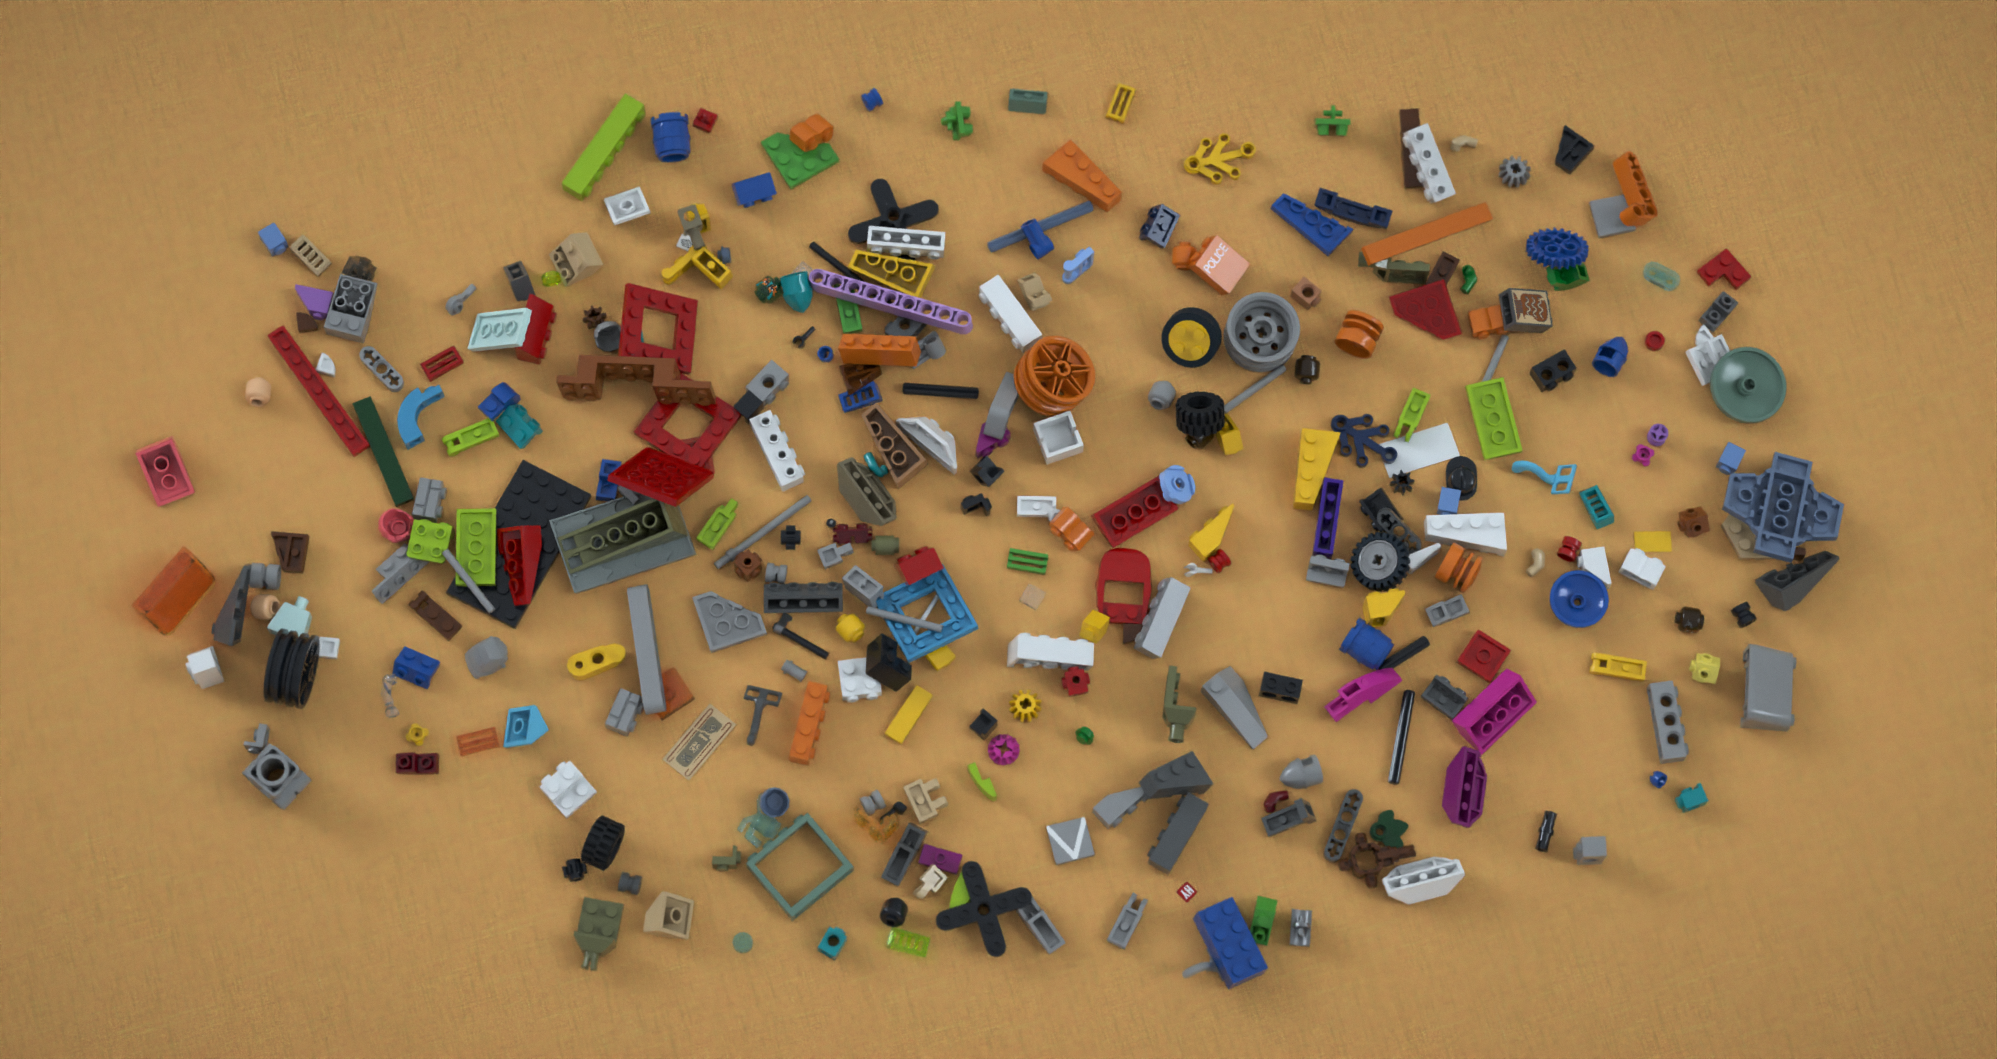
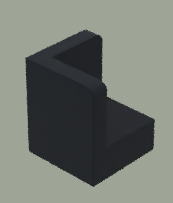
[734,390,764,424]
[970,456,1004,487]
[969,708,998,740]

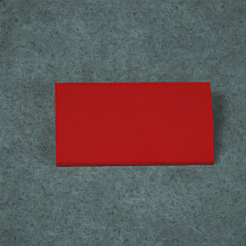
[1091,476,1179,548]

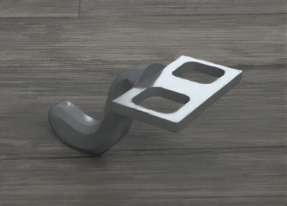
[743,685,782,746]

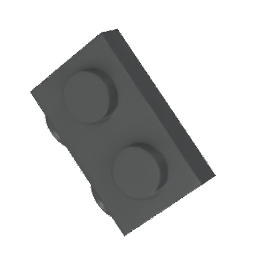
[1421,675,1468,720]

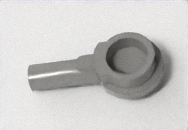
[445,284,476,315]

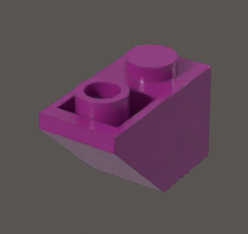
[976,422,1011,459]

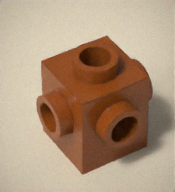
[1677,506,1710,538]
[734,549,762,582]

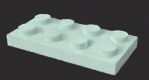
[467,308,532,352]

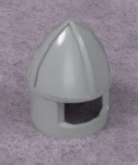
[1279,755,1323,789]

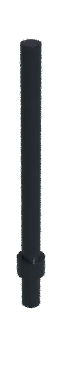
[809,241,897,316]

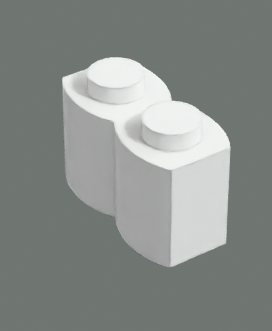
[1618,548,1666,590]

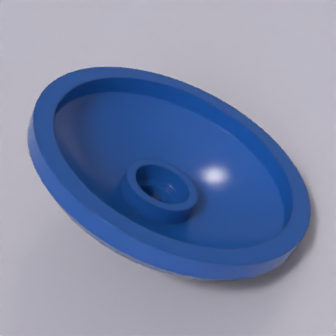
[1549,570,1609,628]

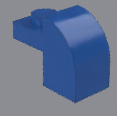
[478,382,521,421]

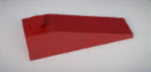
[497,525,542,606]

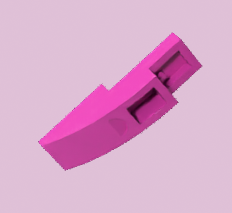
[1324,667,1403,722]

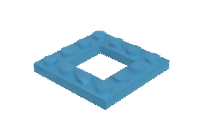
[876,564,979,663]

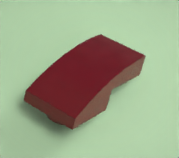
[396,752,439,775]

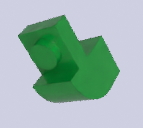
[1546,263,1590,291]

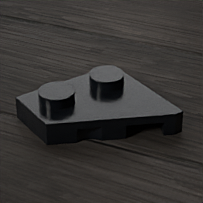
[1555,125,1594,175]

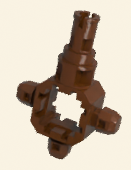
[1338,832,1416,889]

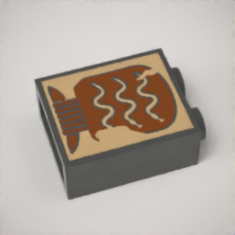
[1499,288,1553,333]

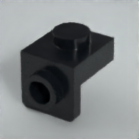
[961,493,992,517]

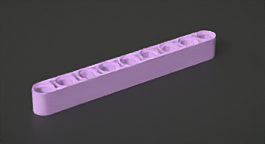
[809,269,973,334]

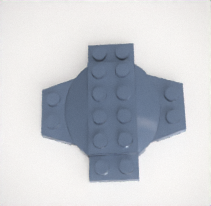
[1722,452,1844,563]

